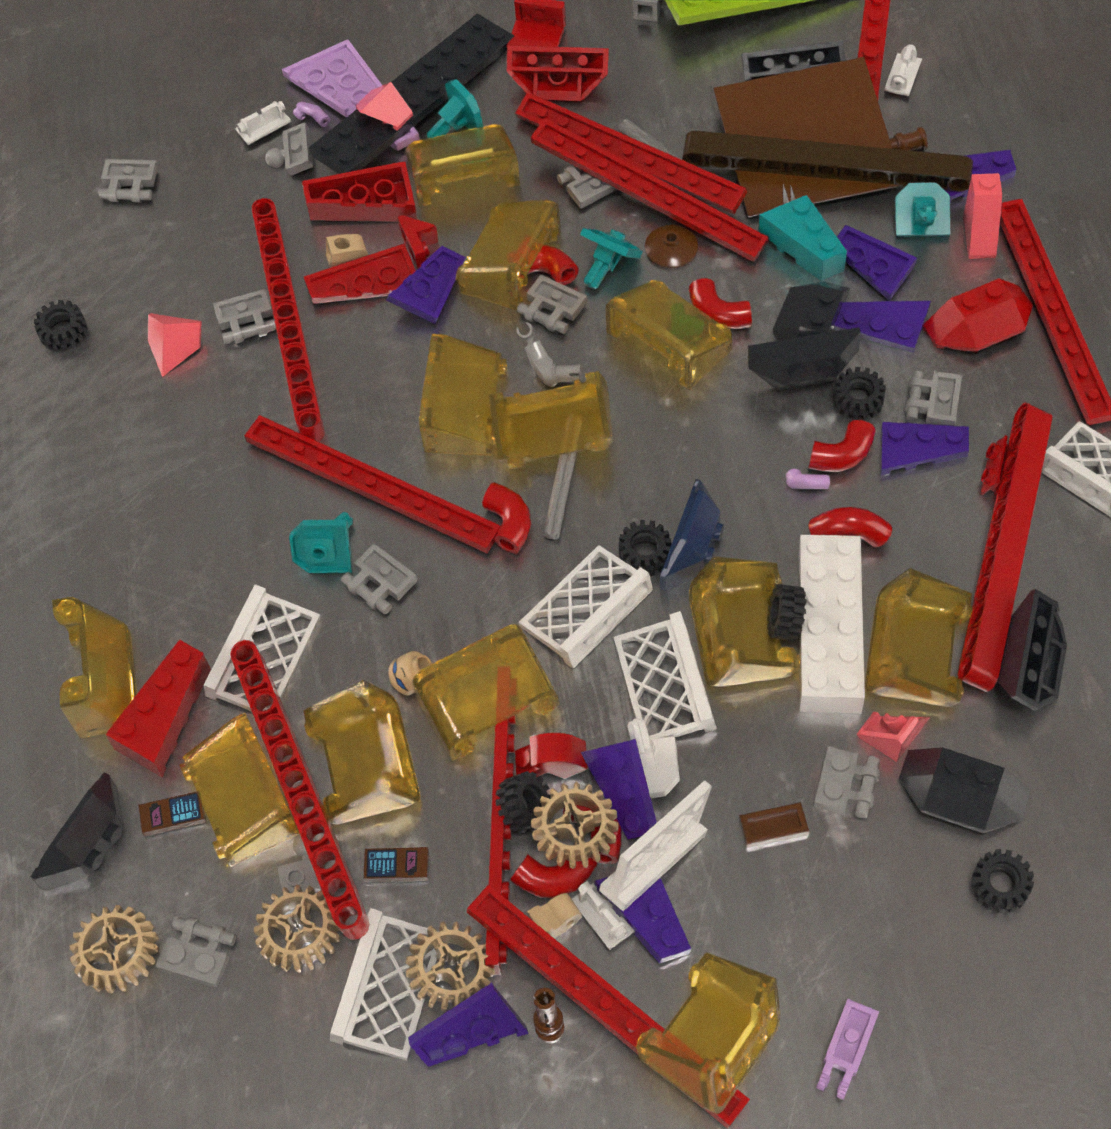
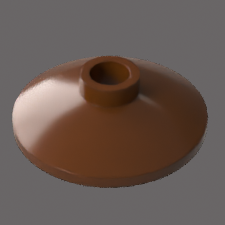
[645,225,698,269]

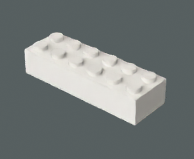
[798,535,865,714]

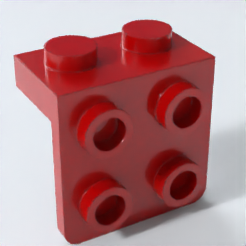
[507,0,566,47]

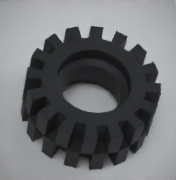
[34,300,88,352]
[833,367,886,421]
[618,520,672,577]
[767,584,807,641]
[496,771,551,833]
[971,849,1034,914]

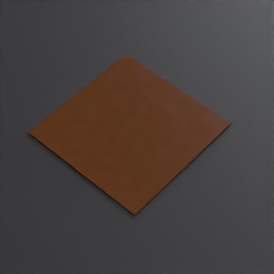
[713,57,899,217]

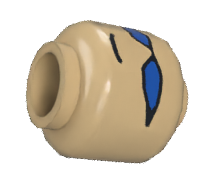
[388,651,434,695]

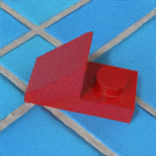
[397,215,438,270]

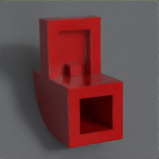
[515,733,588,779]

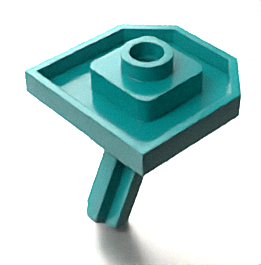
[427,79,485,144]
[895,183,951,237]
[580,228,643,289]
[289,512,353,573]

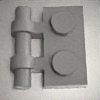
[99,159,158,203]
[557,165,618,209]
[517,275,587,334]
[213,289,276,344]
[905,370,962,426]
[341,544,418,614]
[813,746,881,818]
[155,916,237,988]

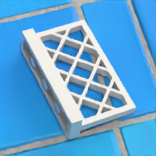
[1041,421,1111,517]
[519,545,653,669]
[204,585,320,711]
[614,611,717,740]
[599,780,712,911]
[330,908,439,1061]

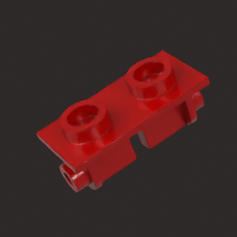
[980,435,1008,496]

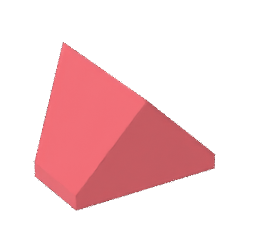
[356,82,413,131]
[148,313,202,377]
[857,712,930,762]

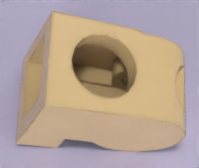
[325,234,368,268]
[527,893,582,939]

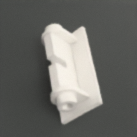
[884,44,922,96]
[235,101,291,145]
[572,881,634,950]

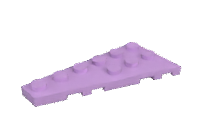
[282,39,420,151]

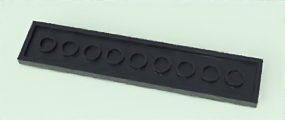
[309,13,515,174]

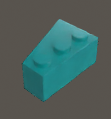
[758,195,847,281]

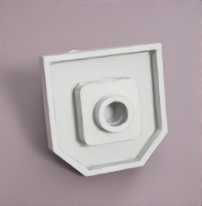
[627,718,680,798]

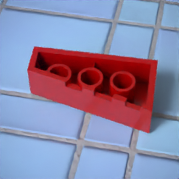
[302,161,417,222]
[105,639,211,778]

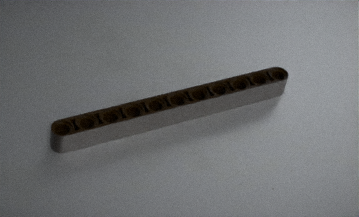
[682,131,973,192]

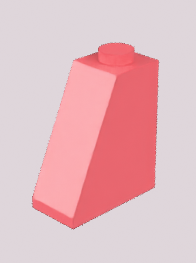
[963,173,1003,259]

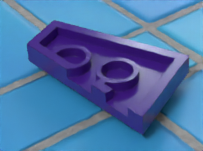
[944,150,1017,203]
[837,225,917,301]
[386,246,466,324]
[834,301,931,353]
[880,422,969,476]
[581,739,657,839]
[594,877,691,964]
[408,982,529,1067]

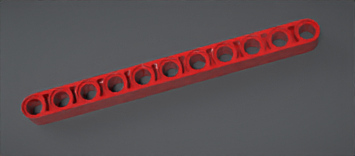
[252,198,325,442]
[957,402,1053,692]
[230,640,370,940]

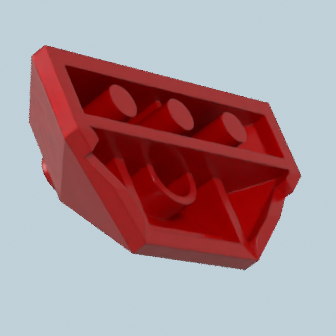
[506,46,609,102]
[923,278,1033,352]

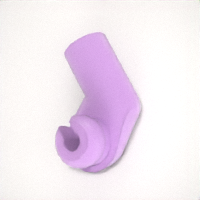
[293,101,331,127]
[786,469,830,489]

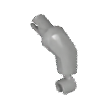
[516,322,583,387]

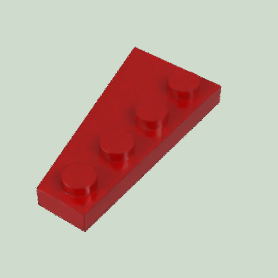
[303,243,416,304]

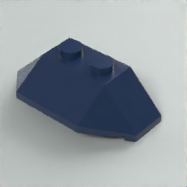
[660,479,724,591]

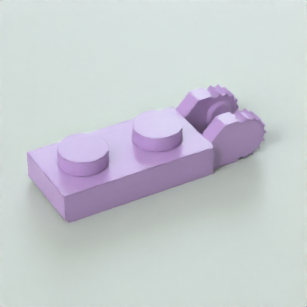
[816,999,879,1100]

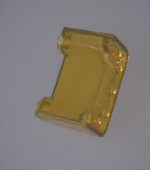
[405,124,520,207]
[456,200,561,310]
[605,280,733,390]
[419,334,507,456]
[488,371,613,468]
[689,556,801,687]
[865,568,972,707]
[52,597,137,739]
[412,624,560,761]
[303,680,420,825]
[179,712,300,867]
[636,952,780,1114]

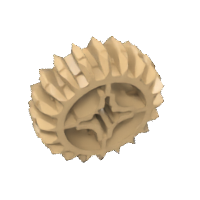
[531,781,619,869]
[254,884,341,973]
[69,904,159,994]
[405,921,494,1012]

